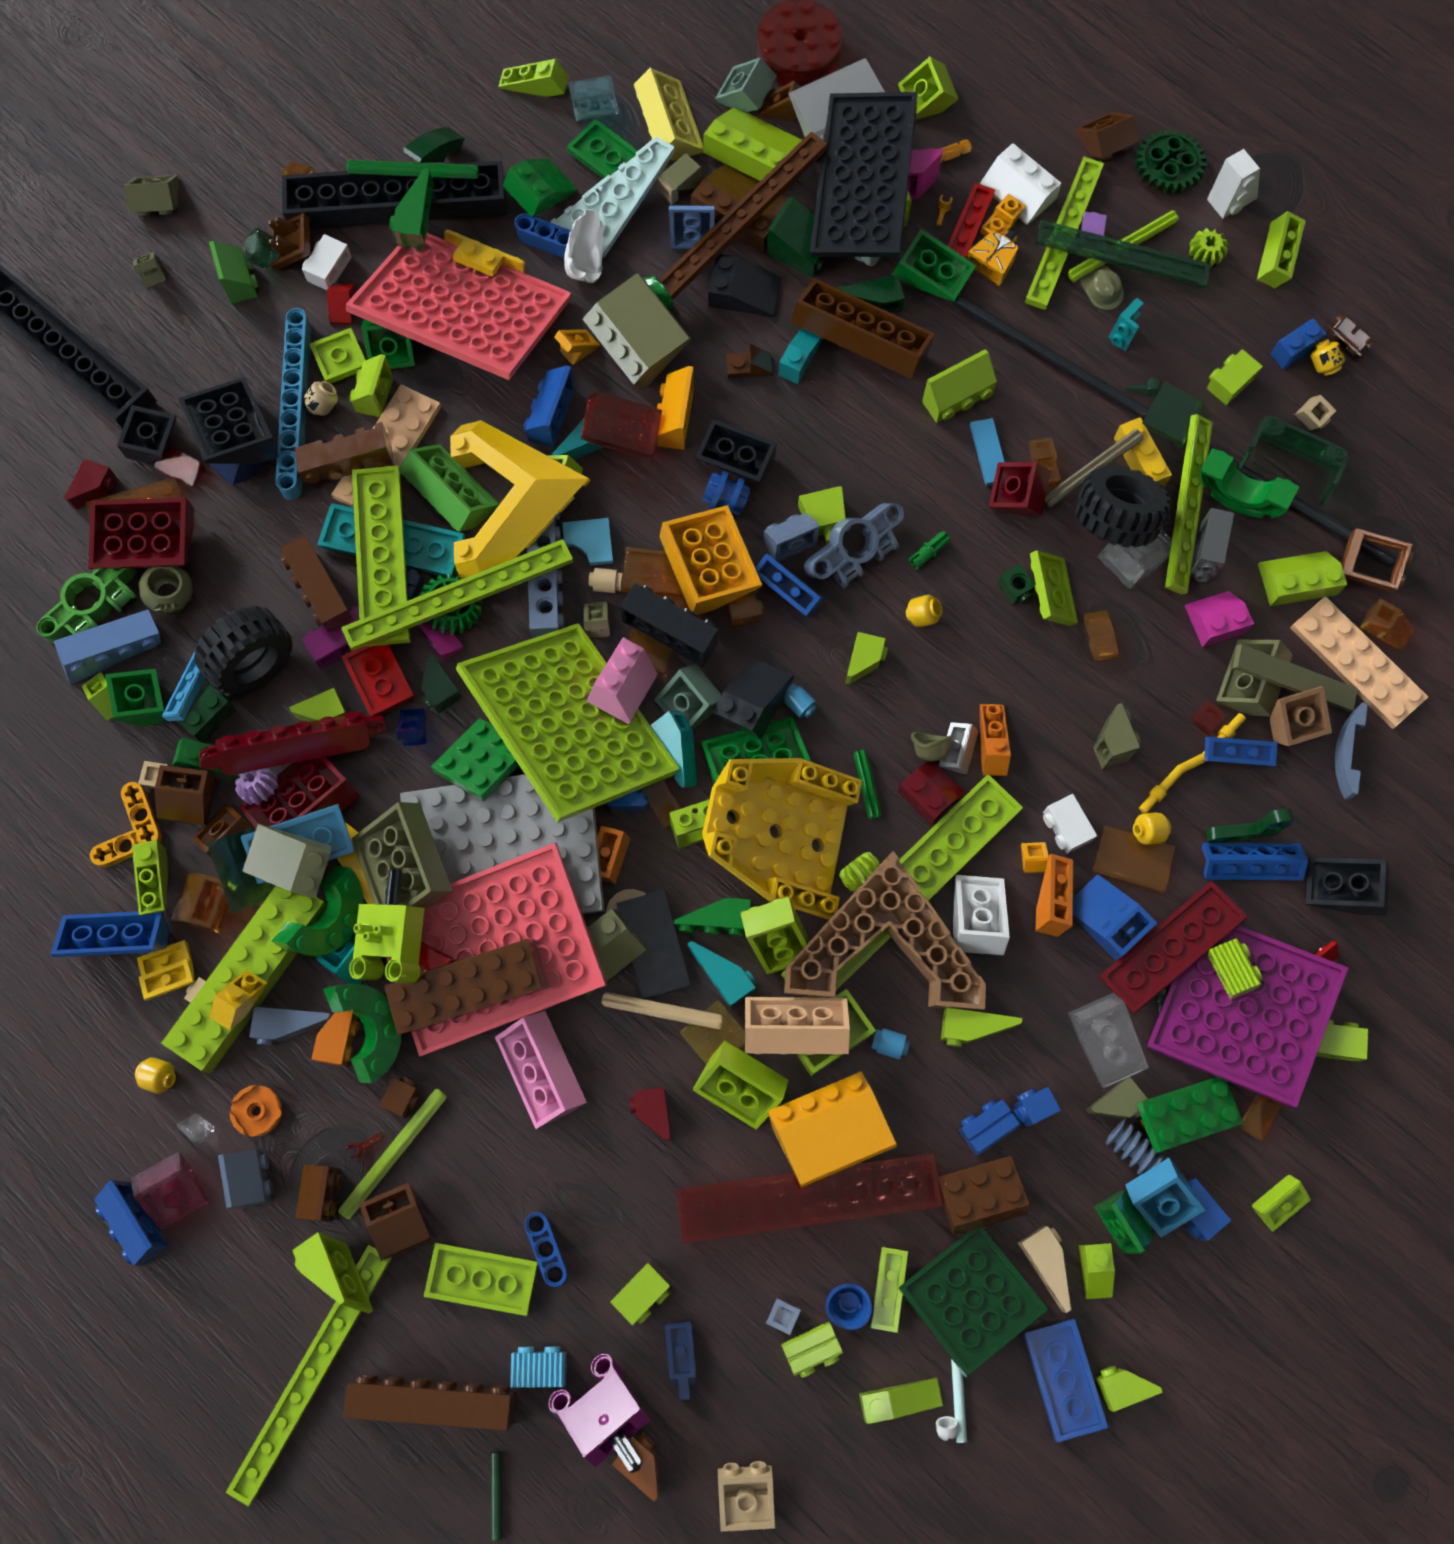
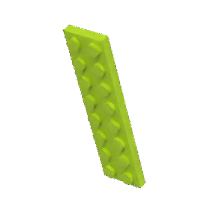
[352,465,411,647]

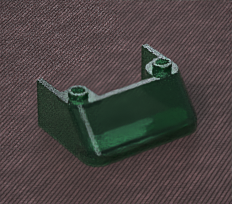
[1237,416,1349,506]

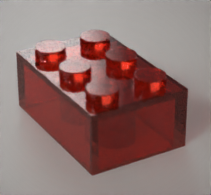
[580,391,662,458]

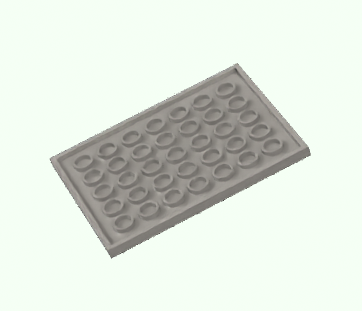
[400,774,604,914]

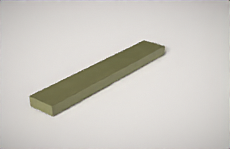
[1232,644,1357,712]

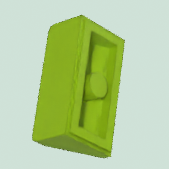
[1252,1175,1311,1232]

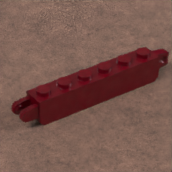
[199,712,386,776]

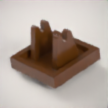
[269,213,310,270]

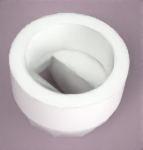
[936,1416,958,1441]

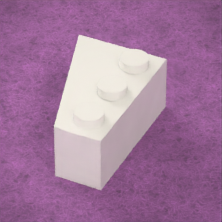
[1207,149,1260,218]

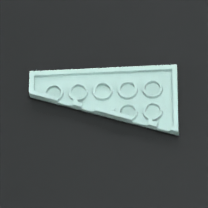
[550,137,675,258]

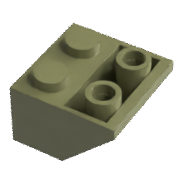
[1093,703,1140,769]

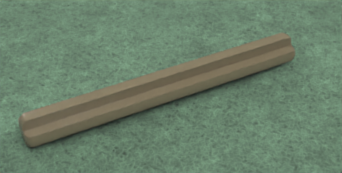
[1045,429,1143,507]

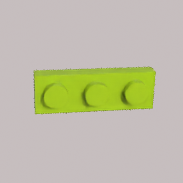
[870,1247,908,1333]

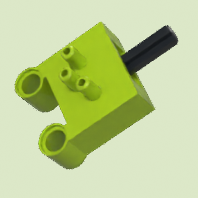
[349,869,424,984]

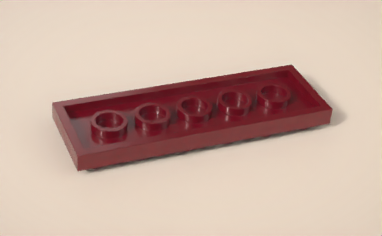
[1099,881,1247,1015]

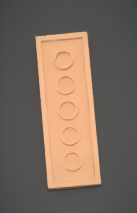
[331,385,441,508]
[1290,596,1428,729]

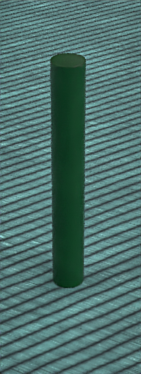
[490,1452,502,1541]

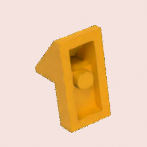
[555,329,600,365]

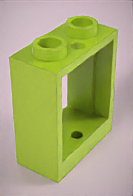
[669,800,709,849]

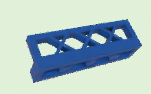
[1202,843,1308,880]

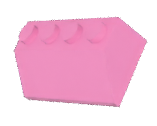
[495,1011,587,1129]

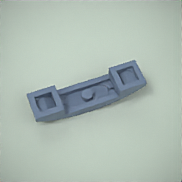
[1335,702,1368,800]

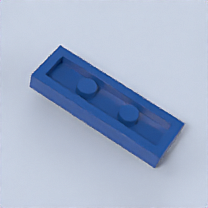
[1204,737,1277,766]

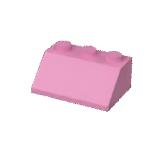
[587,637,658,724]

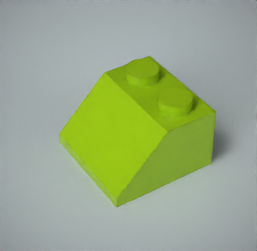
[898,57,958,119]
[350,354,394,417]

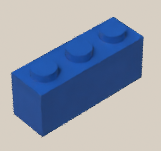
[755,553,825,617]

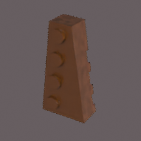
[295,422,394,483]
[280,535,353,632]

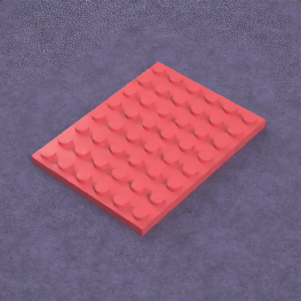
[346,233,571,380]
[387,843,607,1057]

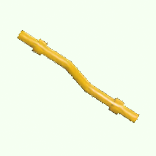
[1139,713,1246,813]

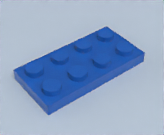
[1023,1319,1108,1443]

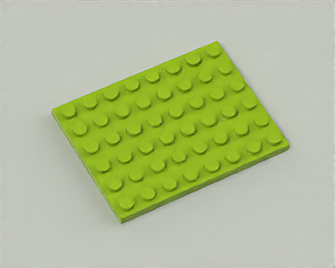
[456,623,680,823]

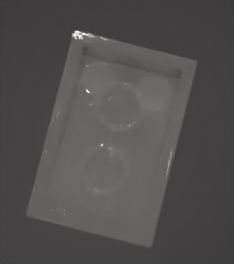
[1097,530,1172,589]
[1068,993,1149,1088]

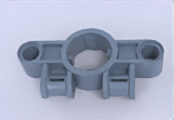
[804,503,904,589]

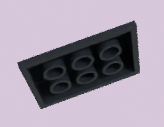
[178,377,279,464]

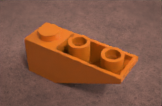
[980,704,1011,776]
[311,1011,360,1067]

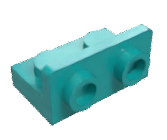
[1108,298,1144,351]

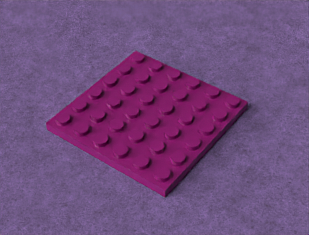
[1146,926,1348,1109]

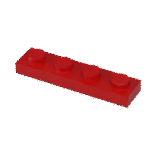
[947,182,995,259]

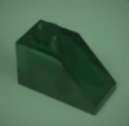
[421,654,462,714]

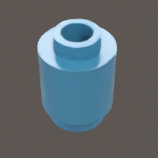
[783,683,817,718]
[871,1028,910,1060]

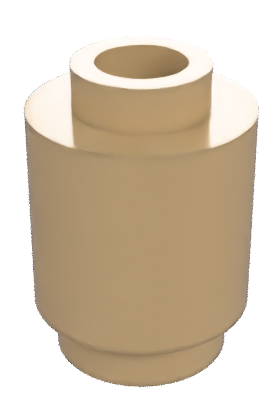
[589,568,623,593]

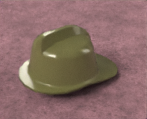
[1080,265,1124,310]

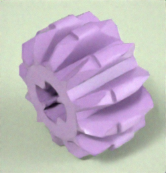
[235,768,278,805]

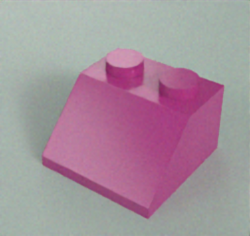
[1185,591,1254,648]

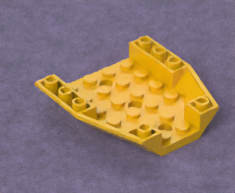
[702,758,862,920]

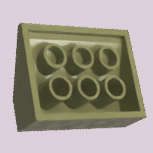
[583,273,691,387]
[352,802,453,908]

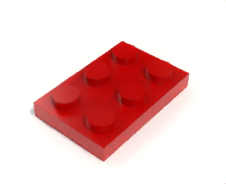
[341,645,415,716]

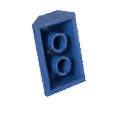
[524,365,575,448]
[94,1180,169,1266]

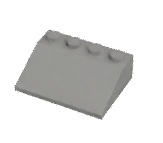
[788,58,885,140]

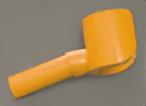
[936,195,953,227]

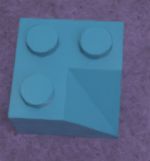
[1125,1158,1205,1237]

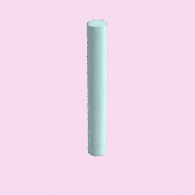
[951,1359,967,1443]

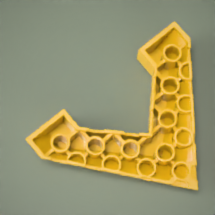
[450,420,591,579]

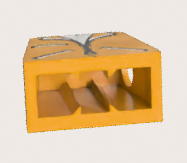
[967,230,1018,286]

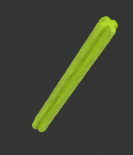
[1068,210,1179,282]
[338,1089,447,1219]

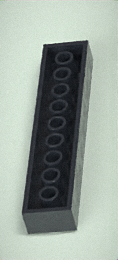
[282,161,507,228]
[0,264,157,430]

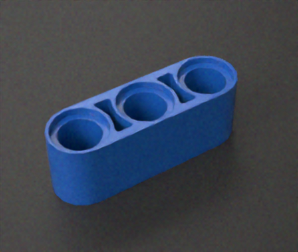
[515,214,571,258]
[524,1212,569,1287]

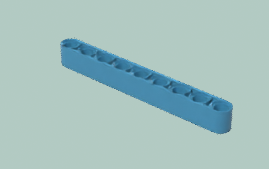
[276,308,311,500]

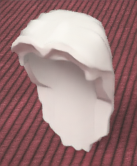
[564,209,605,283]

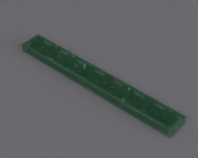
[1035,220,1211,288]

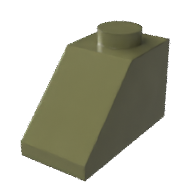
[1086,1077,1148,1119]

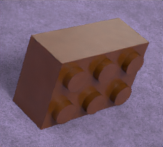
[936,1156,1030,1236]

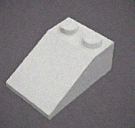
[953,875,1010,955]

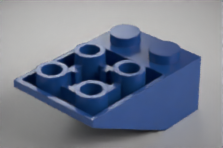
[1072,874,1157,961]

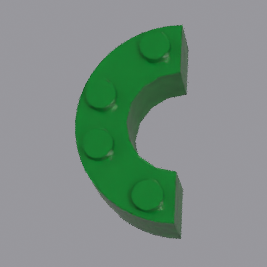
[1200,448,1300,518]
[271,866,363,956]
[323,984,401,1083]

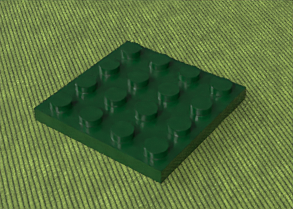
[898,1227,1048,1377]

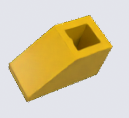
[209,970,267,1030]

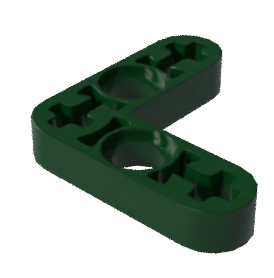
[1205,808,1294,843]

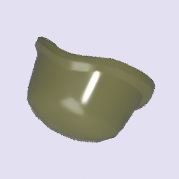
[911,732,953,761]

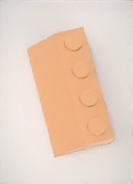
[745,997,850,1055]

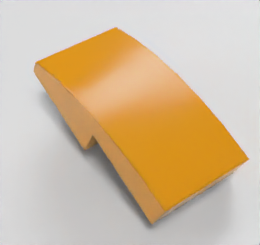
[980,194,1026,236]

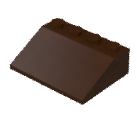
[691,164,789,253]

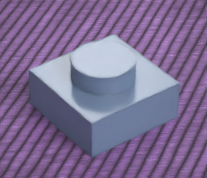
[766,1298,801,1335]

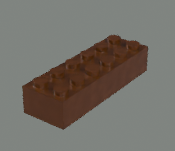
[791,278,935,379]
[384,939,549,1035]
[343,1374,516,1430]

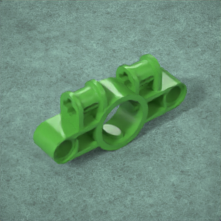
[36,568,137,644]

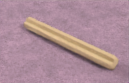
[602,992,723,1029]

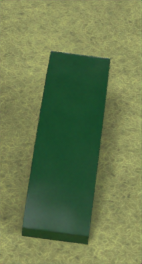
[403,127,465,163]

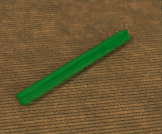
[347,160,479,179]

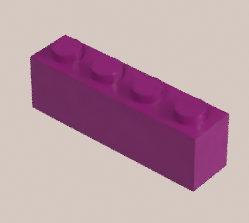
[302,605,360,669]

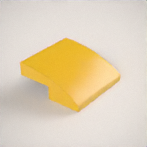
[137,940,194,1001]

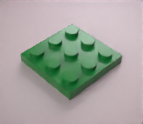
[431,718,519,802]

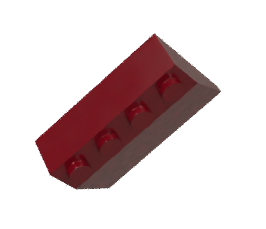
[88,497,194,570]
[238,757,360,829]

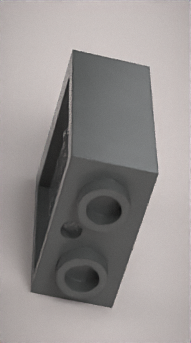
[1190,508,1234,582]

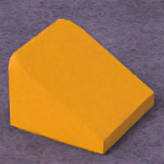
[1021,842,1049,873]

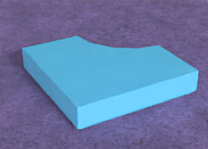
[563,518,613,566]

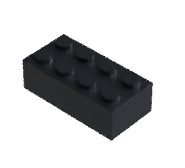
[620,583,718,667]

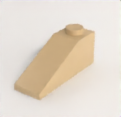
[1018,1226,1071,1313]

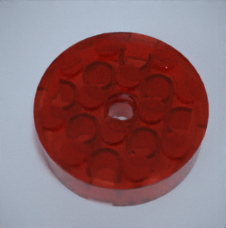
[757,0,843,87]

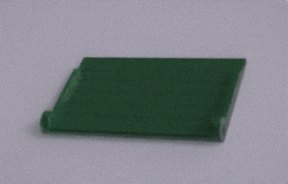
[1142,381,1204,448]
[207,826,275,914]

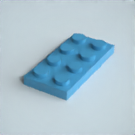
[241,804,355,884]

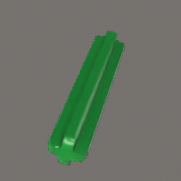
[854,750,881,820]

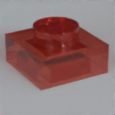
[1191,700,1227,735]

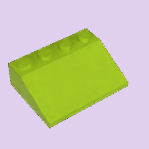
[703,107,802,181]

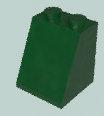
[767,196,826,278]

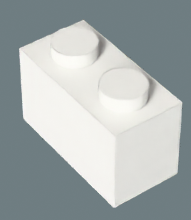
[302,234,352,290]
[1043,794,1097,854]

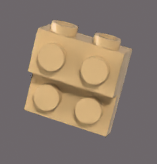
[718,1461,775,1532]

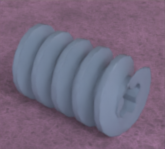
[1105,1119,1165,1175]

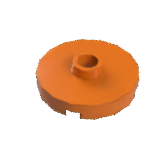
[230,1085,282,1137]

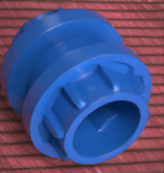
[702,471,751,515]

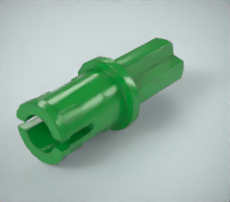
[908,531,950,570]

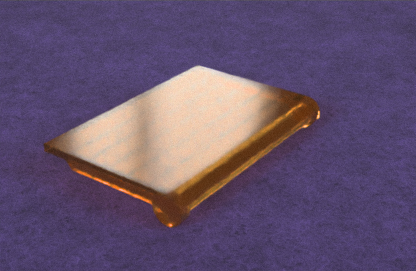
[1092,825,1175,893]

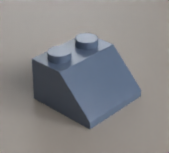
[763,513,819,562]
[218,1149,274,1209]

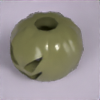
[138,566,193,615]

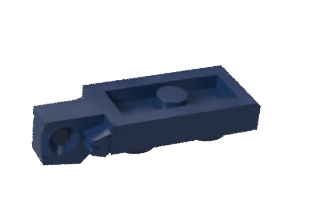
[665,1321,696,1401]

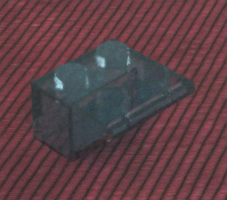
[568,75,619,121]

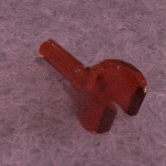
[346,1132,382,1158]

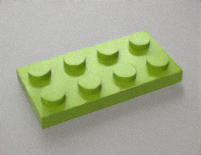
[424,1243,538,1316]

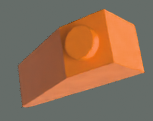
[1036,854,1073,937]

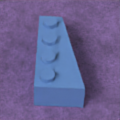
[54,610,161,686]

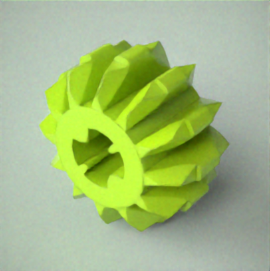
[1189,228,1228,268]
[839,852,880,891]

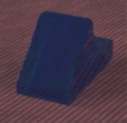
[396,708,427,746]

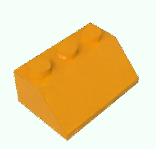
[653,366,694,450]

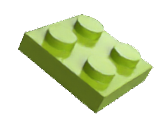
[309,328,366,384]

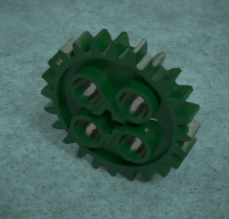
[1135,128,1207,195]

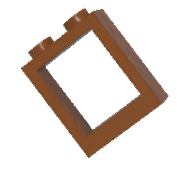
[1341,528,1413,592]

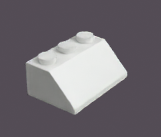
[980,143,1061,225]

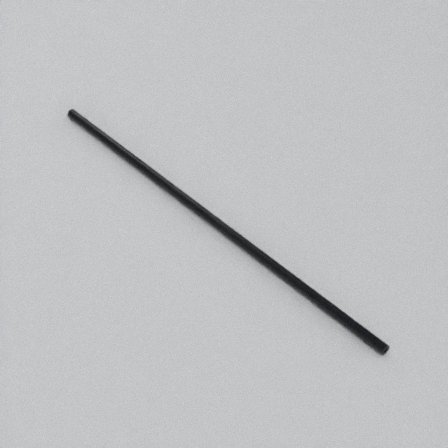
[943,294,1397,567]

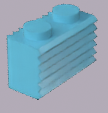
[511,1346,567,1387]

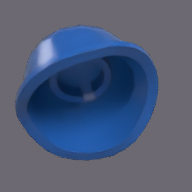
[825,1283,872,1330]

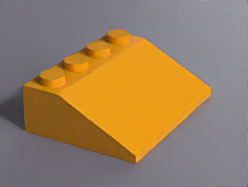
[659,505,762,615]
[768,1071,897,1188]

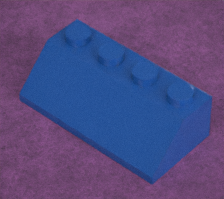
[51,911,170,957]

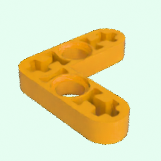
[90,782,162,868]

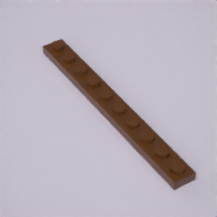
[658,131,828,301]

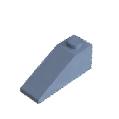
[249,1007,332,1046]

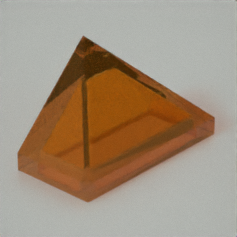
[1239,1094,1283,1141]

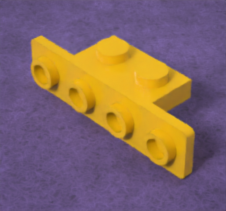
[444,229,525,277]

